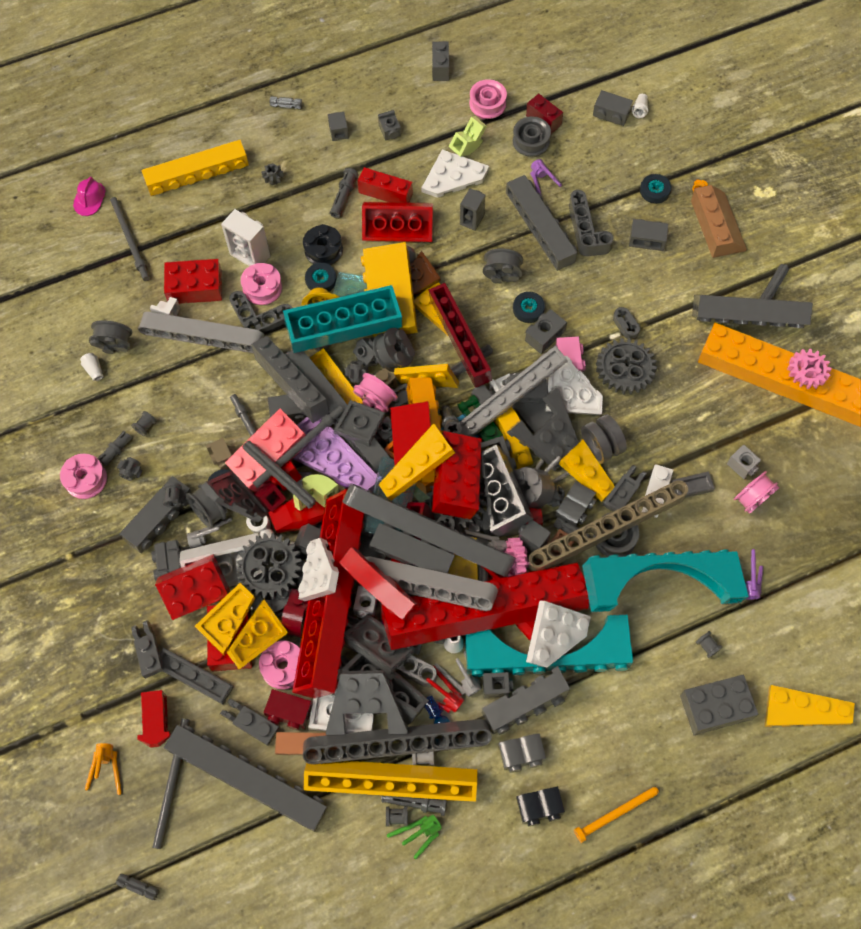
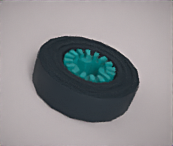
[640,174,671,204]
[305,263,337,292]
[513,292,545,323]

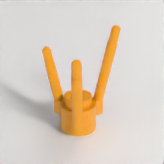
[85,743,122,795]

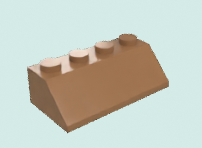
[691,185,747,258]

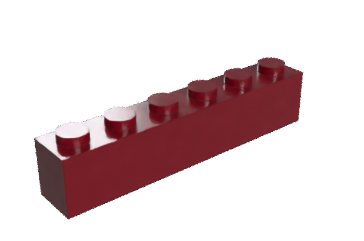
[428,283,492,388]

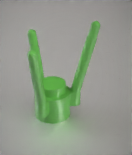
[387,814,442,859]

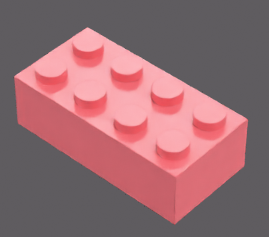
[225,409,306,493]

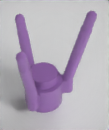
[530,159,562,196]
[745,549,763,600]

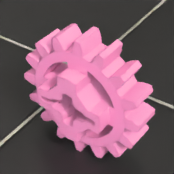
[787,349,831,389]
[503,537,529,577]

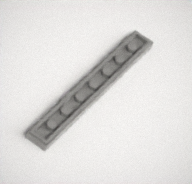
[459,346,568,437]

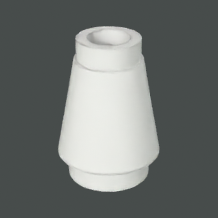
[631,94,648,118]
[80,353,104,381]
[444,636,464,653]

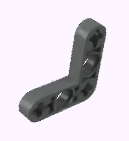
[229,291,293,333]

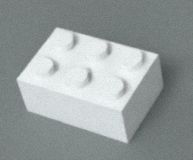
[221,209,270,266]

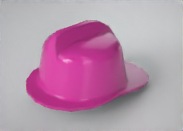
[73,177,106,216]

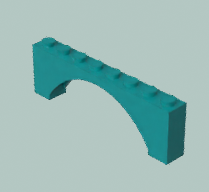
[582,549,749,612]
[465,615,633,677]

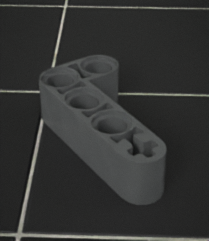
[569,190,614,256]

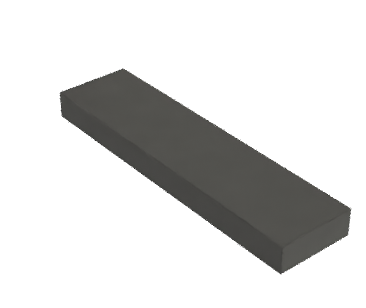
[160,648,234,705]

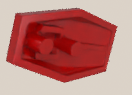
[268,498,325,533]

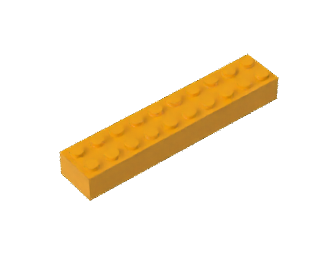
[698,323,861,427]

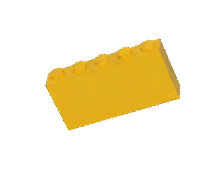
[361,242,418,338]

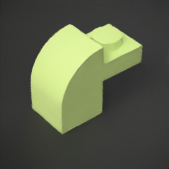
[449,116,487,157]
[293,474,339,511]

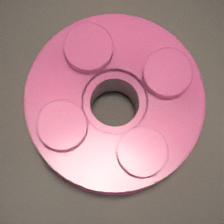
[469,80,507,119]
[241,263,282,305]
[353,373,398,413]
[60,454,107,499]
[733,471,779,514]
[259,641,300,690]

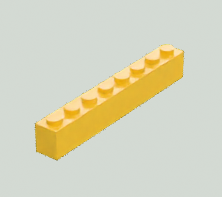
[304,761,477,802]

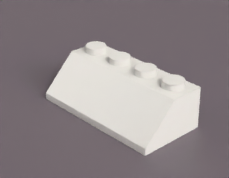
[180,533,266,587]

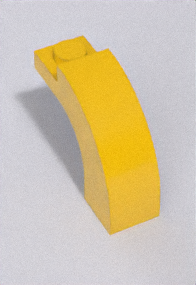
[493,407,533,470]

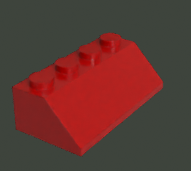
[362,202,433,242]

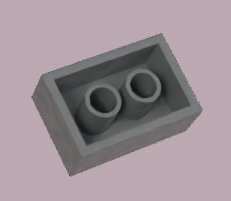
[680,674,759,736]

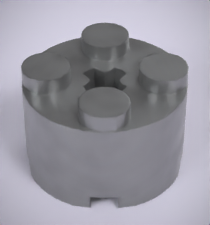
[514,467,555,509]

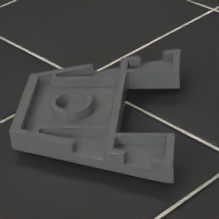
[507,387,579,466]
[326,670,409,735]

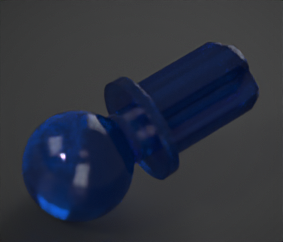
[425,695,450,724]

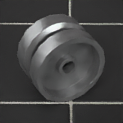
[581,414,627,464]

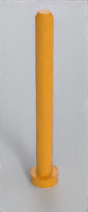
[574,787,659,843]

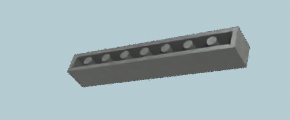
[164,725,327,832]

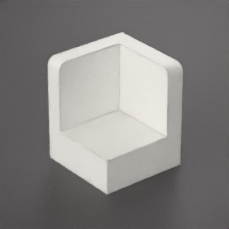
[150,297,180,316]

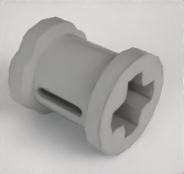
[412,751,434,766]

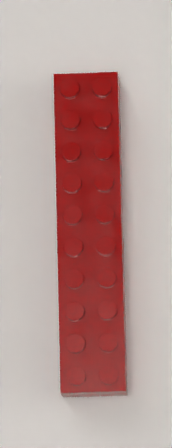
[292,489,364,699]
[381,563,589,650]

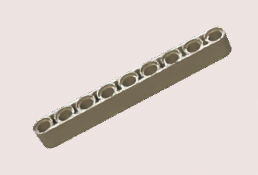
[528,480,688,572]

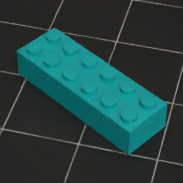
[283,285,402,353]

